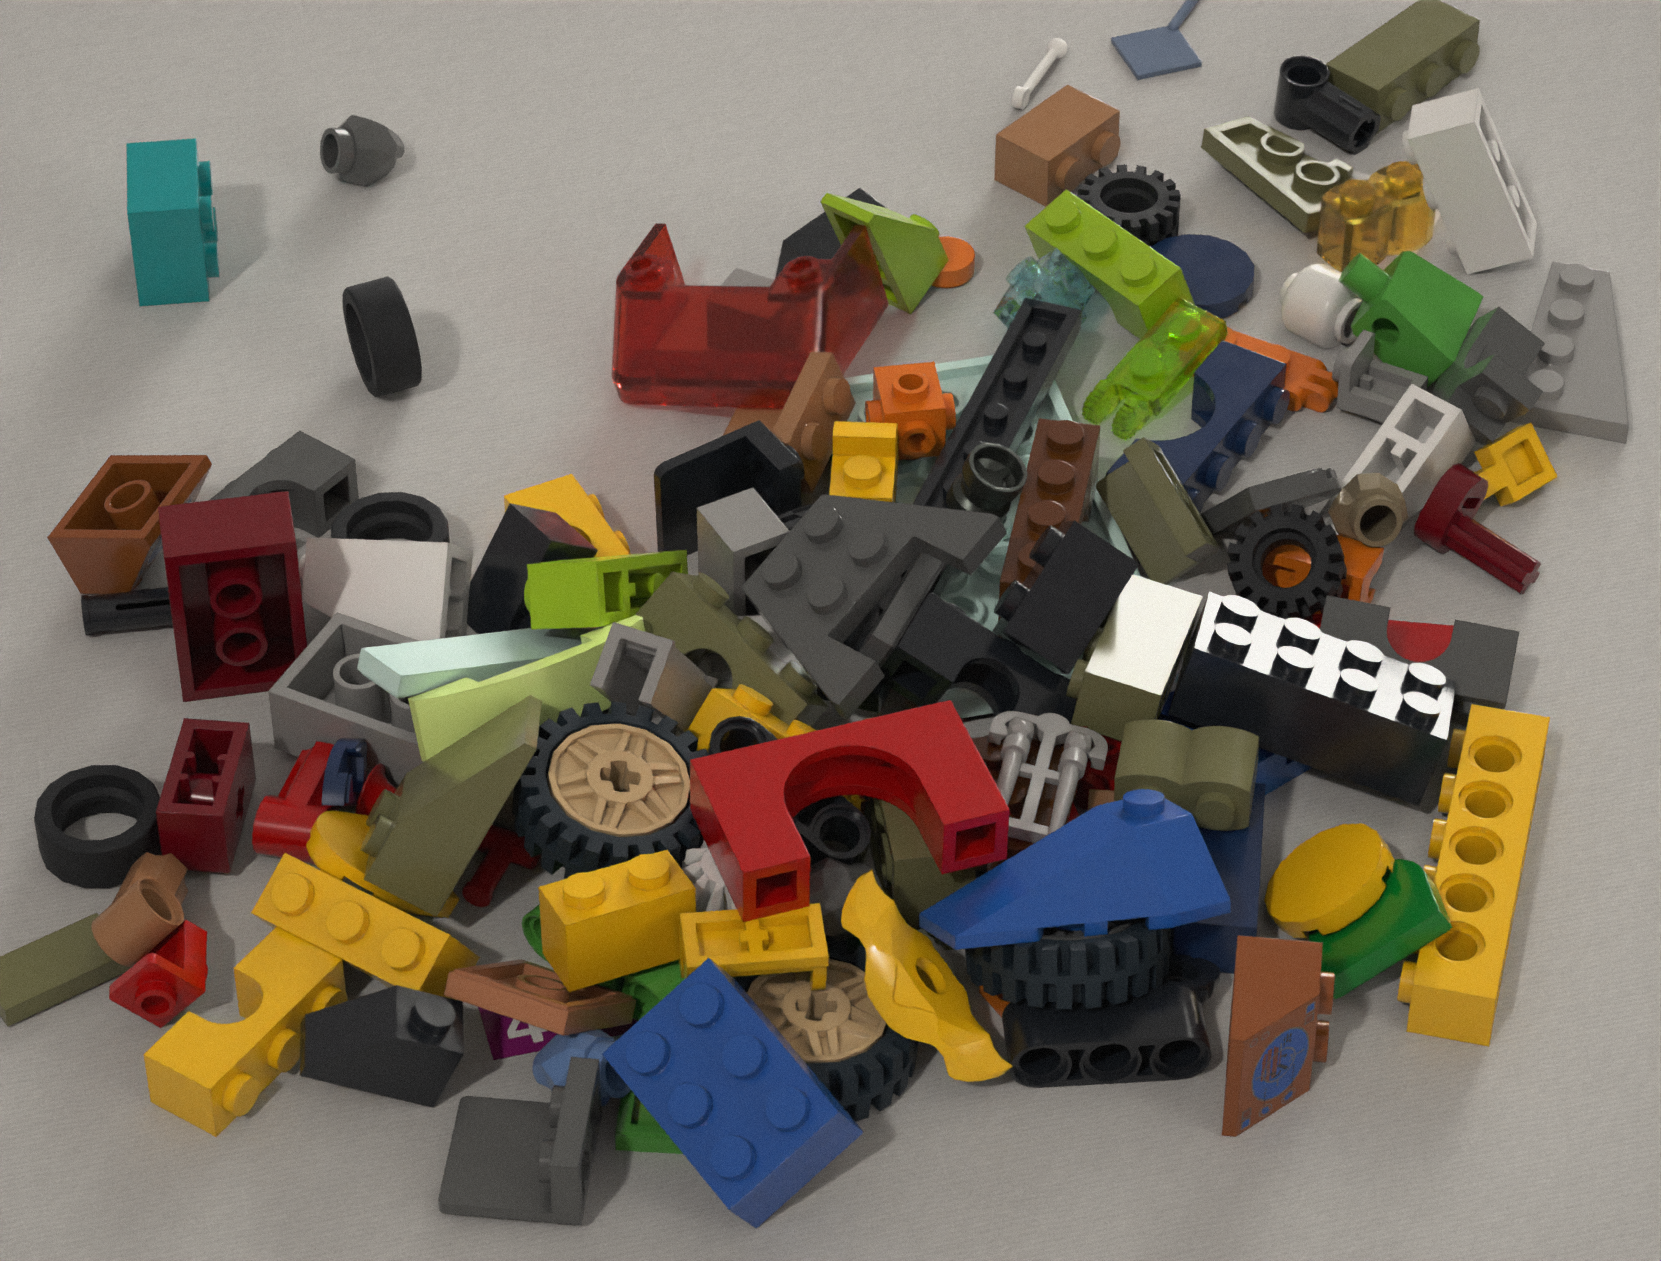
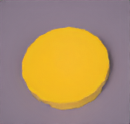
[1264,824,1394,938]

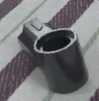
[1274,55,1381,155]

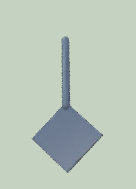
[1111,0,1202,80]

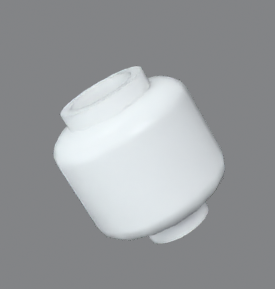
[1279,263,1363,349]

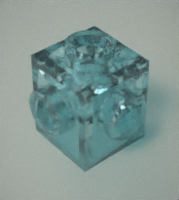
[993,248,1096,328]

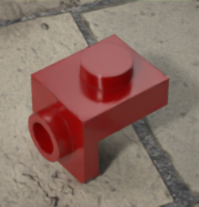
[109,920,208,1028]

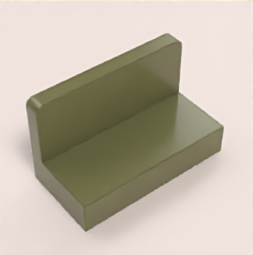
[1096,437,1221,585]

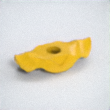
[841,870,1012,1082]

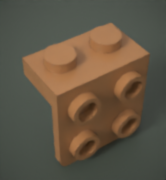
[723,352,856,493]

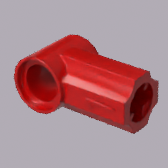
[252,741,341,865]

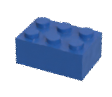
[602,958,864,1229]

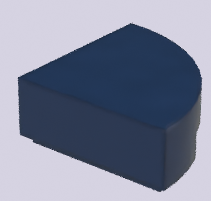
[322,738,367,806]

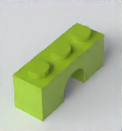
[1024,189,1198,350]

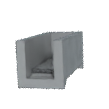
[590,622,718,735]

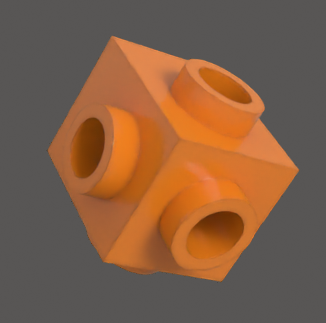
[865,362,956,460]

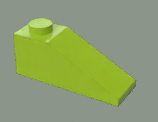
[820,193,949,314]
[524,550,688,630]

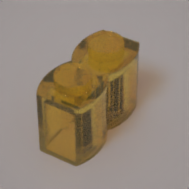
[1317,161,1436,272]

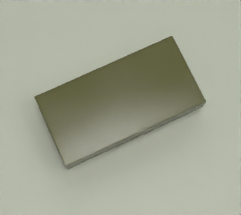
[0,913,131,1027]

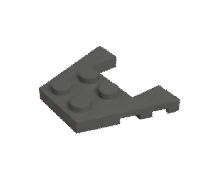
[741,494,1007,720]

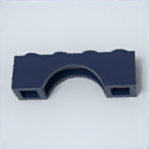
[1106,340,1290,513]

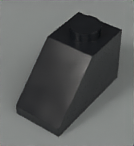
[300,985,464,1108]

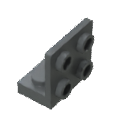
[438,1057,602,1225]

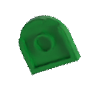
[1309,859,1452,1000]

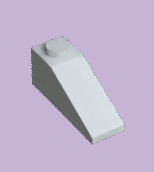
[1319,384,1476,535]

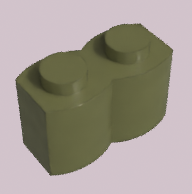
[1114,719,1259,831]

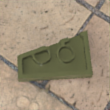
[1201,116,1397,233]

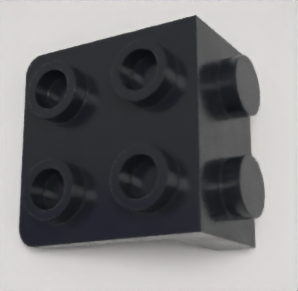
[654,420,805,555]

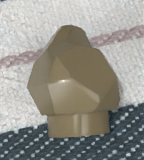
[1328,473,1408,547]

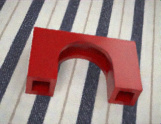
[690,700,1010,922]

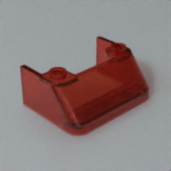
[611,223,889,409]

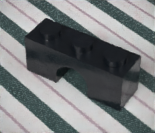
[880,592,1077,724]

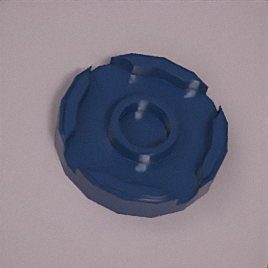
[1151,234,1254,322]

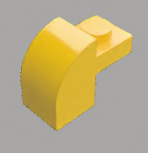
[829,421,898,503]

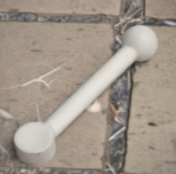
[1011,38,1068,110]

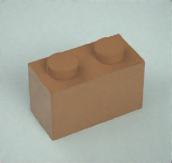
[994,84,1121,207]

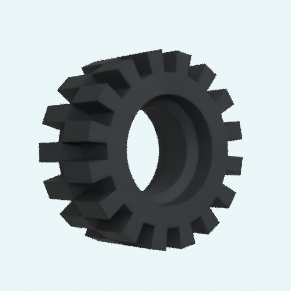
[1077,164,1181,247]
[1227,504,1347,623]

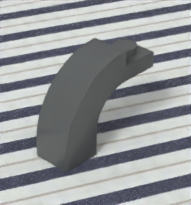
[1432,306,1545,445]

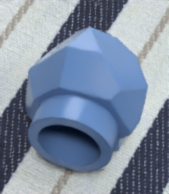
[533,1029,631,1107]

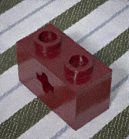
[156,718,256,873]

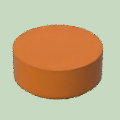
[931,236,975,288]

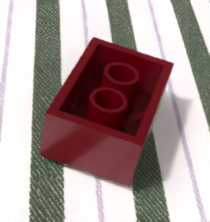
[158,491,307,702]

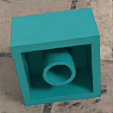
[126,138,220,307]

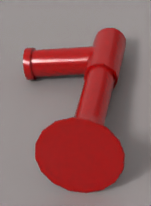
[355,763,541,907]

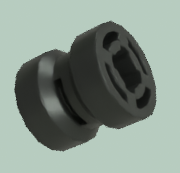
[946,443,1028,522]

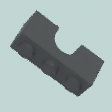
[208,431,359,538]
[1320,595,1520,726]

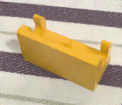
[679,903,829,991]

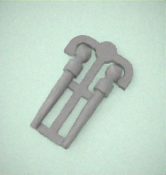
[987,711,1108,843]

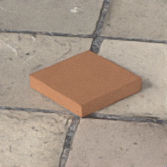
[444,959,636,1036]

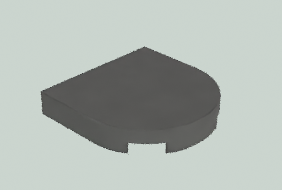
[1200,468,1342,536]

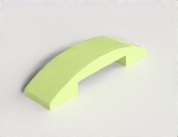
[408,615,645,762]

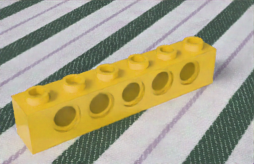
[1397,704,1550,1047]

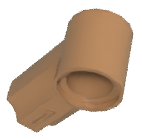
[91,852,188,967]

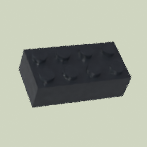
[1168,592,1456,806]

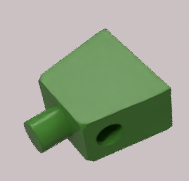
[1338,251,1483,387]

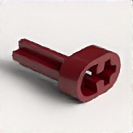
[1414,463,1541,594]

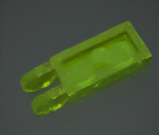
[1081,297,1228,440]

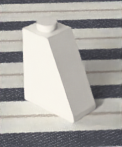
[299,537,473,641]

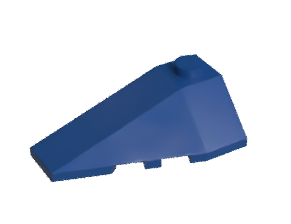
[919,789,1231,950]

